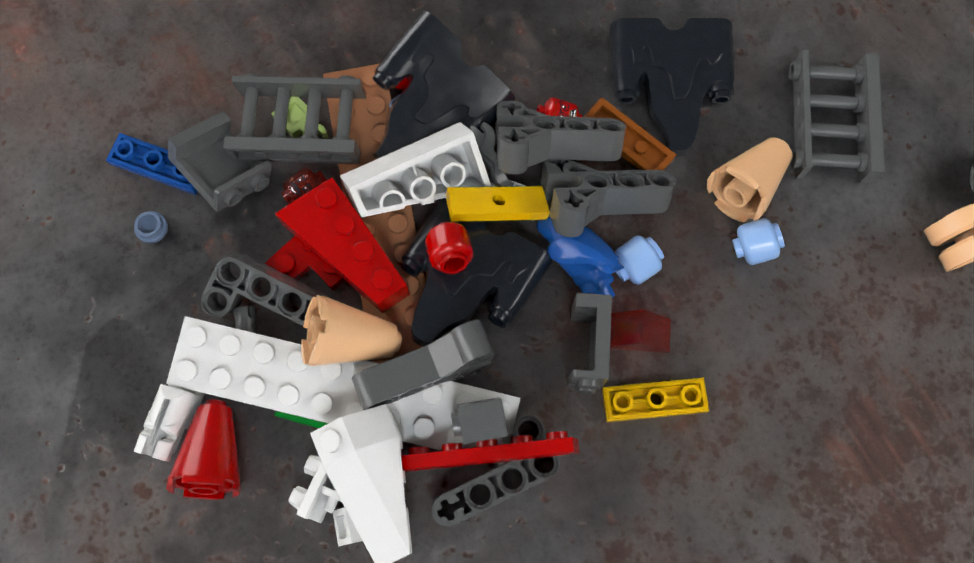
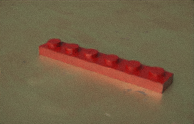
[401,431,580,472]

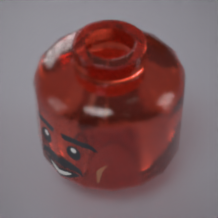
[281,167,327,205]

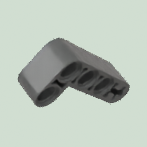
[201,253,338,325]
[431,415,560,527]

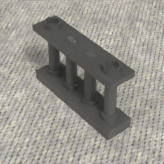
[789,49,885,184]
[223,73,366,164]

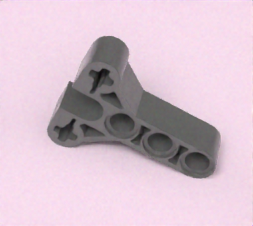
[495,100,626,174]
[540,159,676,237]
[351,320,495,410]

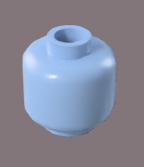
[732,218,785,265]
[615,235,664,285]

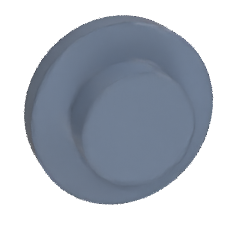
[134,211,168,243]

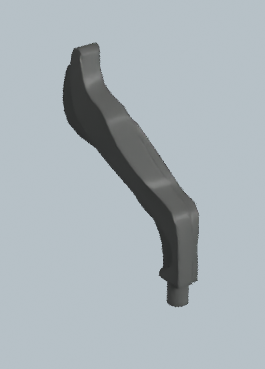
[469,122,515,187]

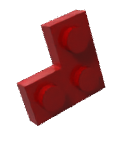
[264,236,345,291]

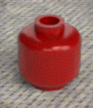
[425,222,474,274]

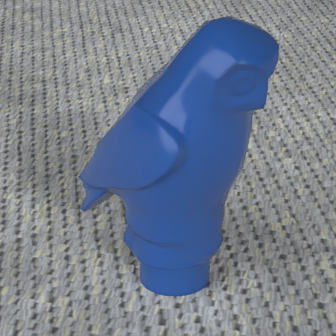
[536,215,624,297]

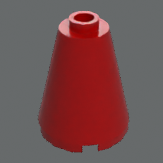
[166,399,241,500]

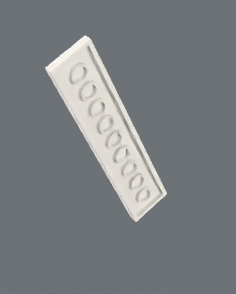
[166,316,520,465]

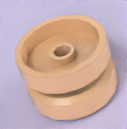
[923,204,974,272]

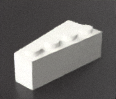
[340,122,492,217]

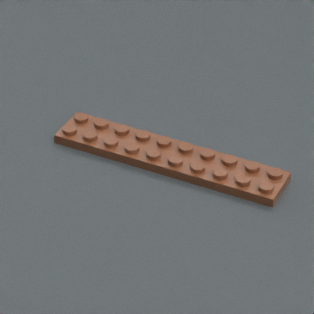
[323,64,426,364]

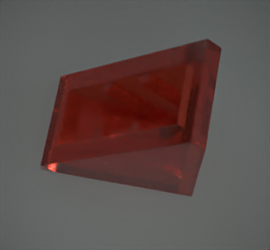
[610,309,671,353]

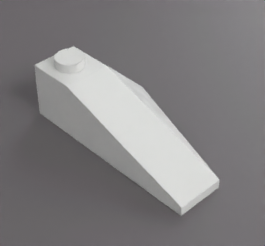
[310,404,412,563]

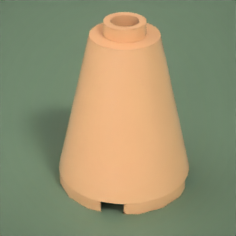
[707,137,793,222]
[301,295,402,366]

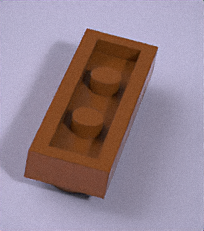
[584,97,676,171]

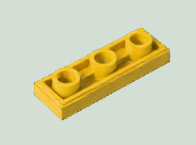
[445,186,550,222]
[602,377,709,422]

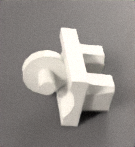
[288,455,342,523]

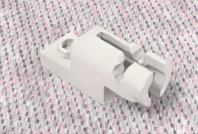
[134,384,205,462]

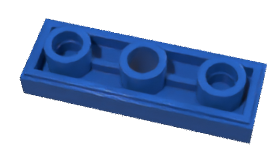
[106,133,198,195]

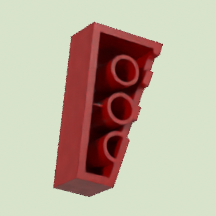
[275,177,410,313]

